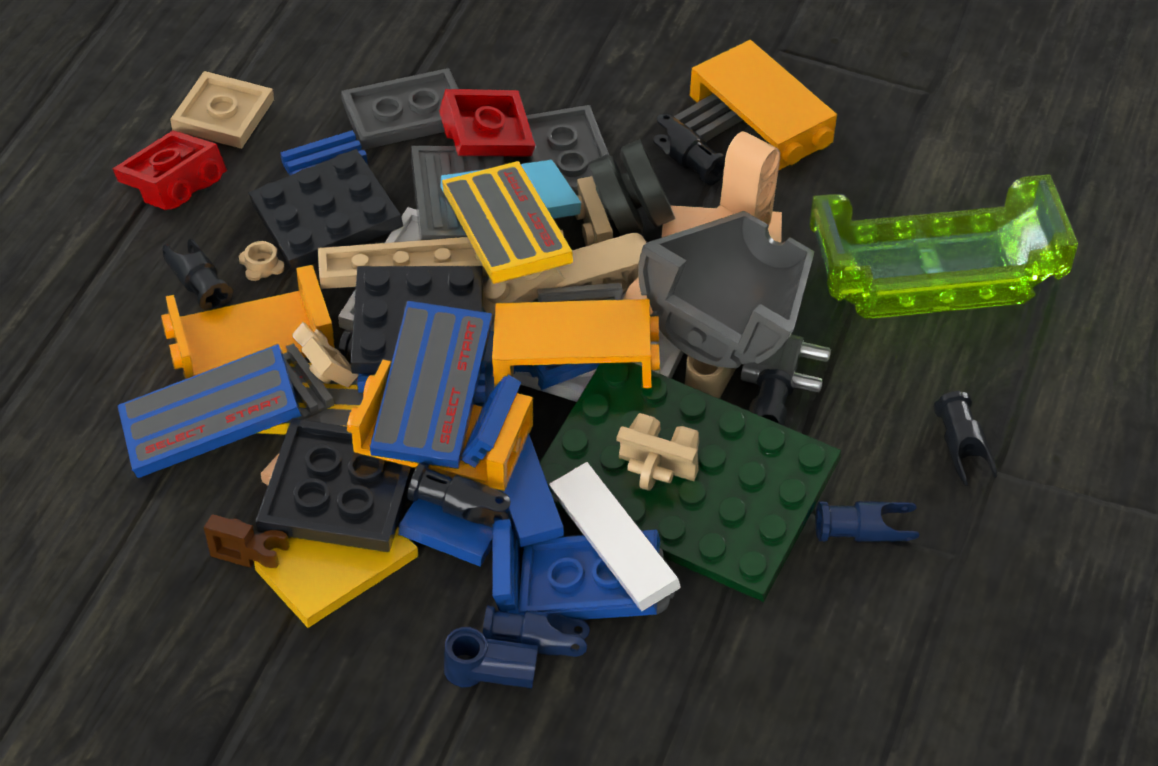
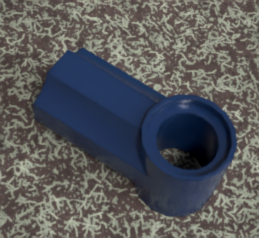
[444,627,538,688]

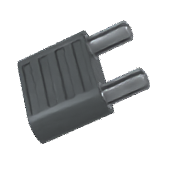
[741,334,831,392]

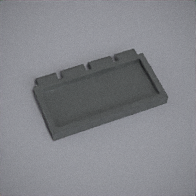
[411,146,505,240]

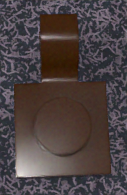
[204,514,290,568]

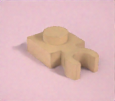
[292,322,359,388]

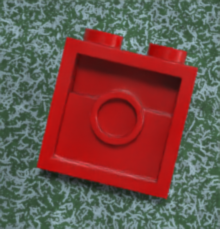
[439,89,536,156]
[112,130,227,210]

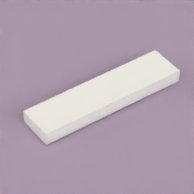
[549,462,681,612]

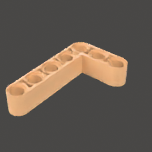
[623,131,780,315]

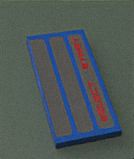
[370,301,492,469]
[117,344,302,478]

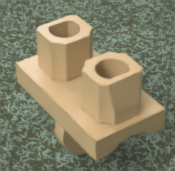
[617,413,699,491]

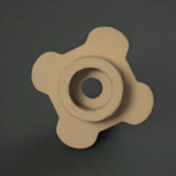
[239,241,285,281]

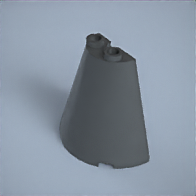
[638,211,815,368]

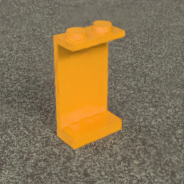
[690,40,837,171]
[161,265,334,379]
[492,299,660,388]
[347,360,533,491]

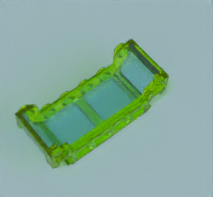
[809,174,1078,319]

